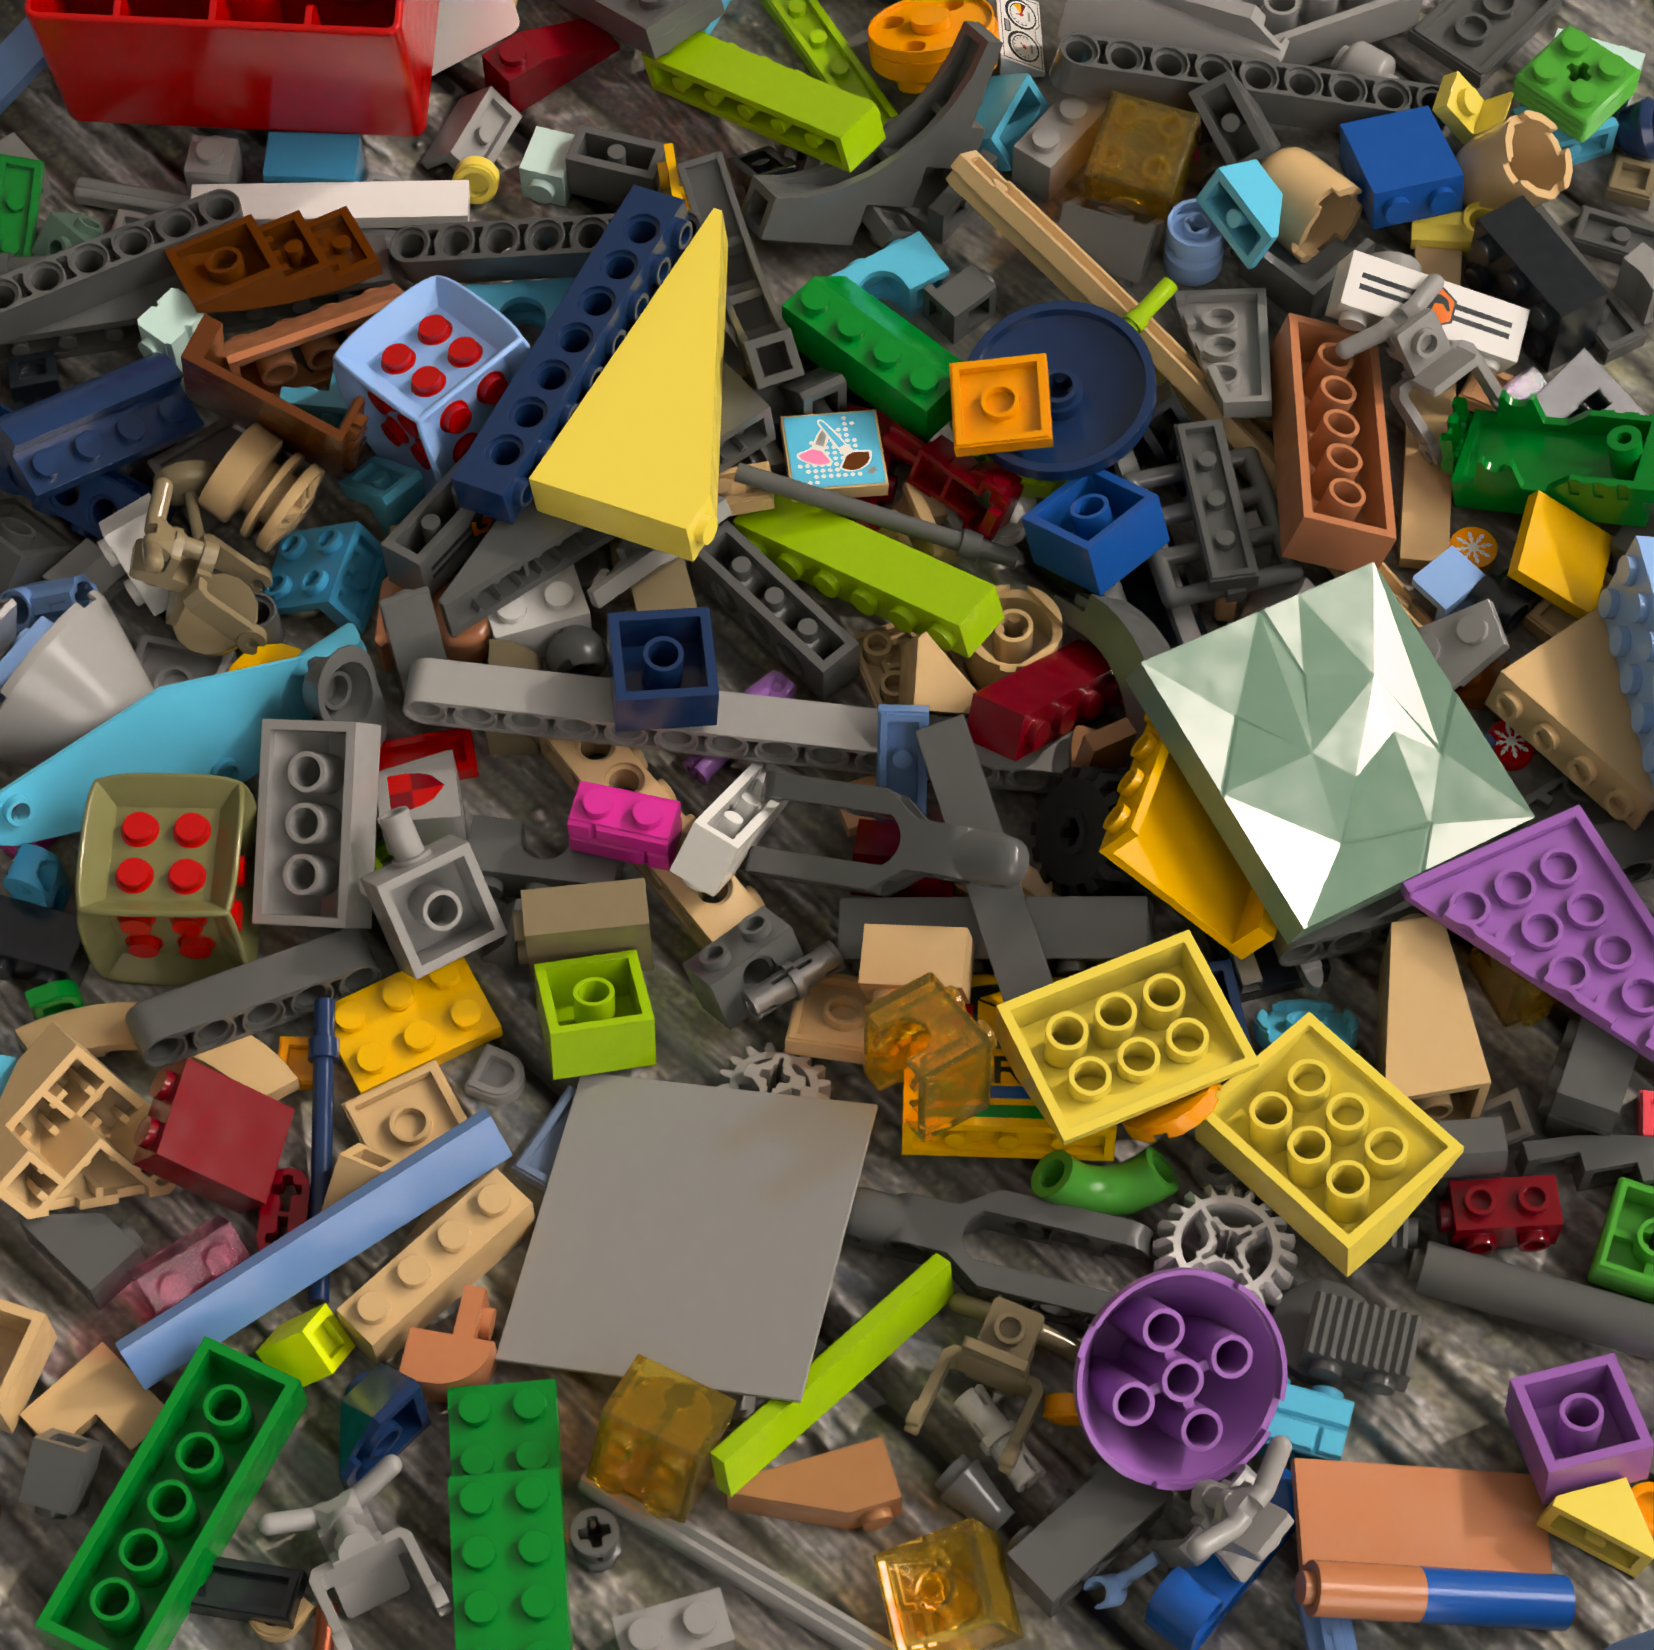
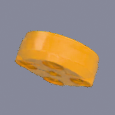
[868,0,1000,94]

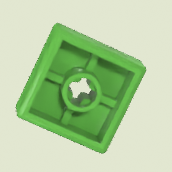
[1512,26,1641,143]
[1588,1177,1654,1303]

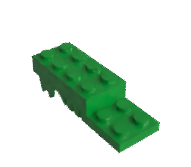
[1439,390,1654,528]
[447,1378,574,1650]

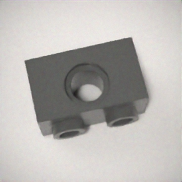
[683,905,804,1030]

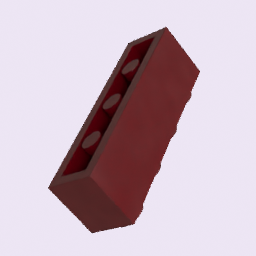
[967,639,1123,762]

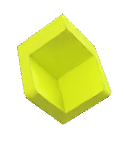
[256,1303,355,1387]

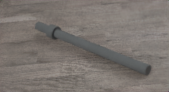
[734,462,1019,569]

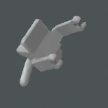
[1335,273,1511,465]
[1142,1435,1294,1583]
[258,1454,453,1650]

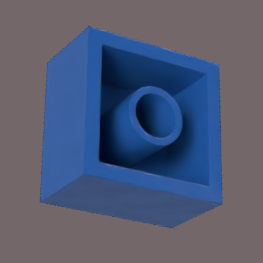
[1021,470,1170,596]

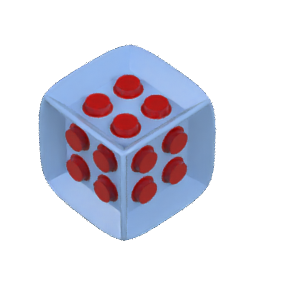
[333,275,532,496]

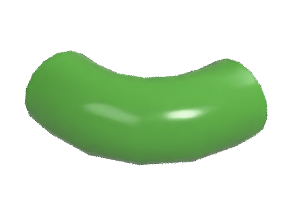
[1031,1147,1179,1217]

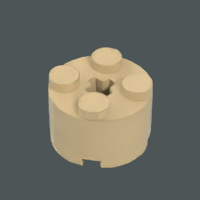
[963,584,1063,689]

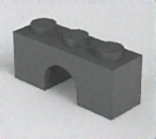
[468,815,625,899]

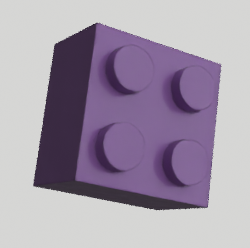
[1505,1353,1654,1505]

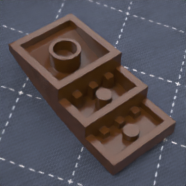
[164,206,383,313]

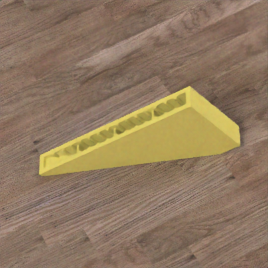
[529,208,728,562]

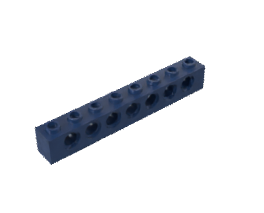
[451,185,693,525]

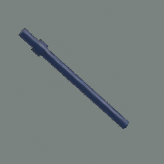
[308,998,340,1305]

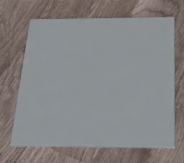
[495,1074,878,1403]

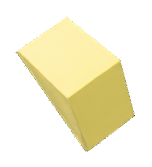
[1536,1477,1654,1578]

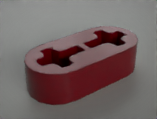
[257,1168,310,1251]

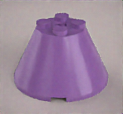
[1073,1267,1288,1491]

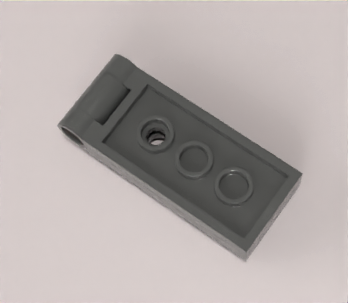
[552,0,725,59]

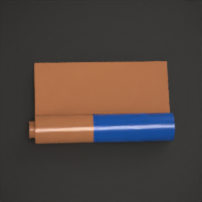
[1290,1458,1575,1632]

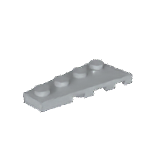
[1172,288,1272,419]

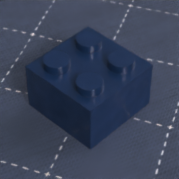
[607,607,719,732]

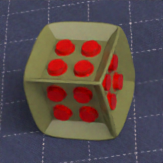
[75,773,261,986]

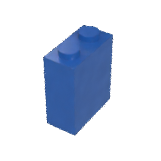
[1339,105,1464,229]

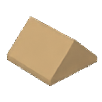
[898,631,977,719]

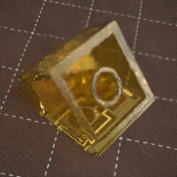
[873,1517,1024,1650]

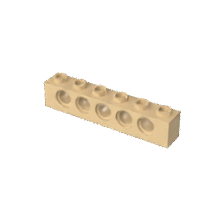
[539,737,765,950]

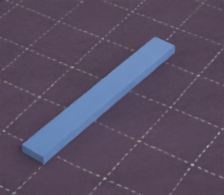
[115,1109,513,1390]

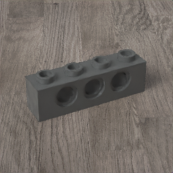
[691,520,860,702]

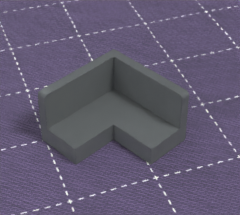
[1238,237,1375,320]

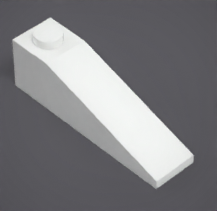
[669,761,803,897]

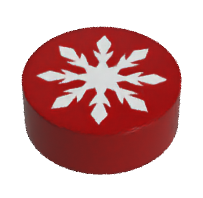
[1487,720,1535,771]

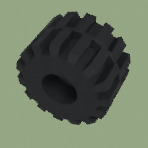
[1031,766,1154,897]

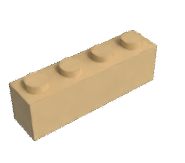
[336,1167,536,1366]

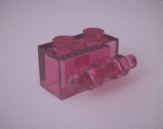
[127,1215,251,1317]

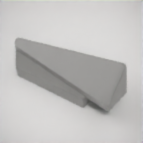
[1058,0,1290,62]

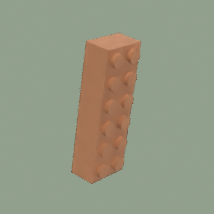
[1269,313,1397,573]

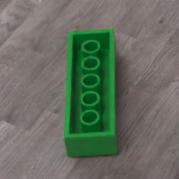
[35,1336,308,1650]

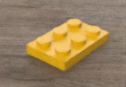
[335,956,503,1095]

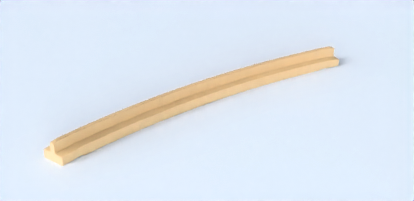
[946,150,1434,629]

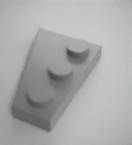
[1417,599,1510,690]

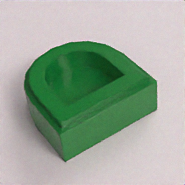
[24,980,84,1020]

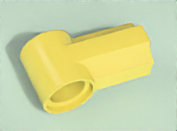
[1410,201,1499,259]

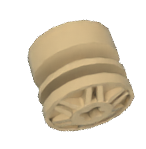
[198,422,325,553]

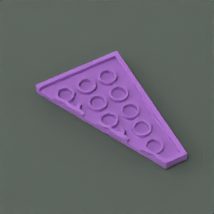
[1400,805,1654,1062]

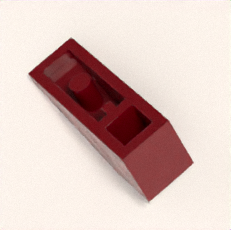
[482,19,620,113]

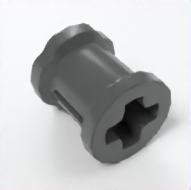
[570,1508,622,1573]

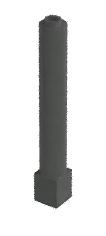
[1407,1240,1654,1361]

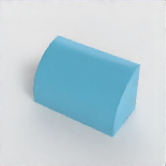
[975,73,1049,171]

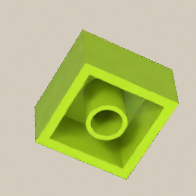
[534,949,657,1080]

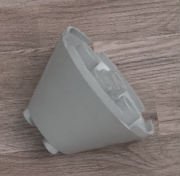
[0,590,155,768]

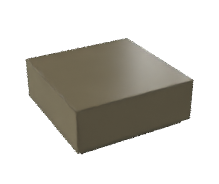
[1603,154,1654,211]

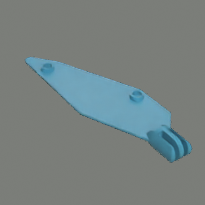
[0,623,367,846]

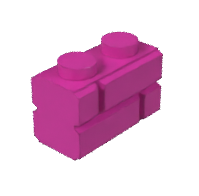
[567,781,682,871]

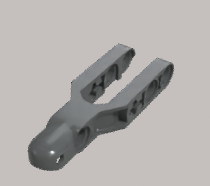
[745,771,1029,897]
[844,1188,1154,1331]

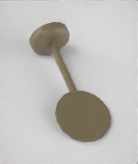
[153,460,258,657]

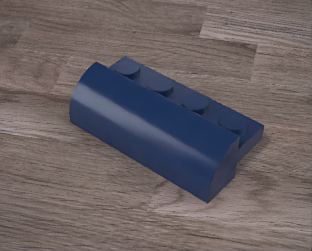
[0,352,204,504]

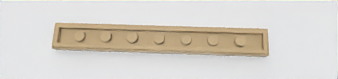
[1398,246,1462,569]

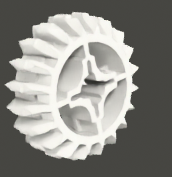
[1152,1183,1298,1307]

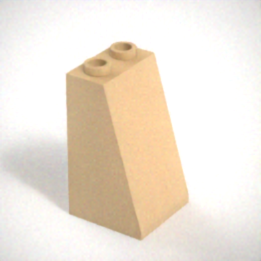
[1375,913,1491,1122]

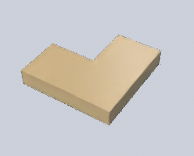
[19,1342,164,1456]

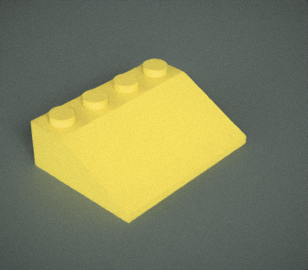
[994,929,1260,1146]
[1195,1012,1464,1277]

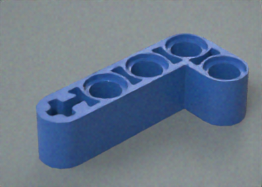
[1144,1467,1296,1650]

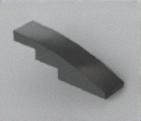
[1515,1135,1654,1192]

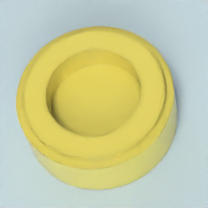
[452,156,500,204]

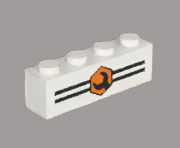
[1325,250,1530,376]

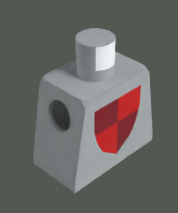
[376,750,468,857]

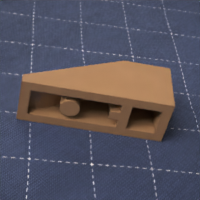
[724,1436,902,1531]

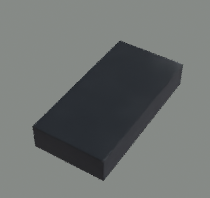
[189,1557,309,1630]

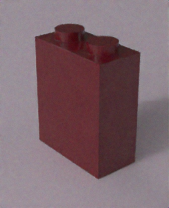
[132,1057,295,1214]

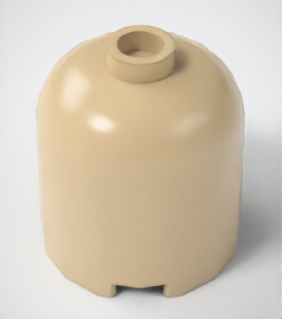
[1456,110,1573,209]
[1258,147,1363,264]

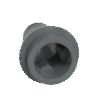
[933,1453,1015,1536]

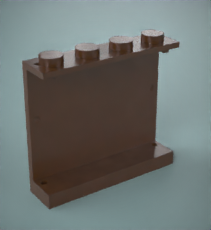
[181,313,369,479]

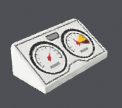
[994,0,1045,77]

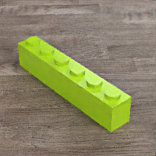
[641,31,886,173]
[732,494,1005,658]

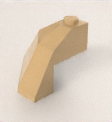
[0,1022,177,1219]

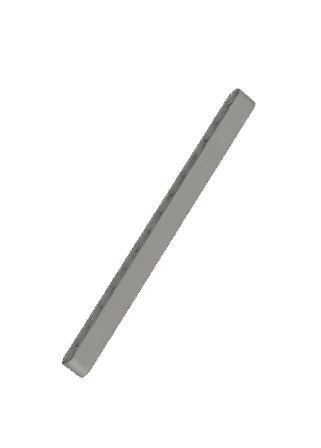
[402,658,1128,794]

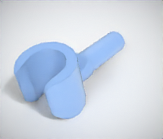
[1084,1551,1161,1609]

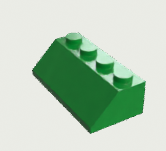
[782,276,963,443]

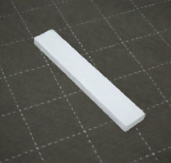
[191,180,470,228]

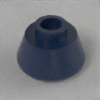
[1614,96,1654,160]

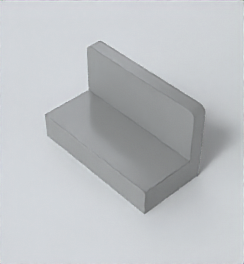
[421,86,522,170]

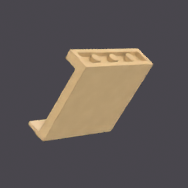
[1485,607,1654,830]

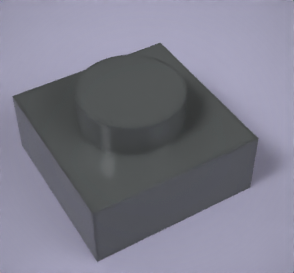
[861,205,917,249]

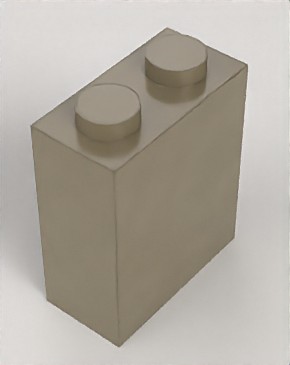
[512,878,654,982]

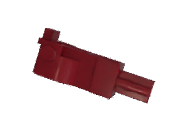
[881,423,1025,541]

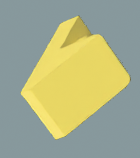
[1432,71,1514,145]

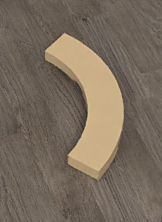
[14,1002,300,1101]

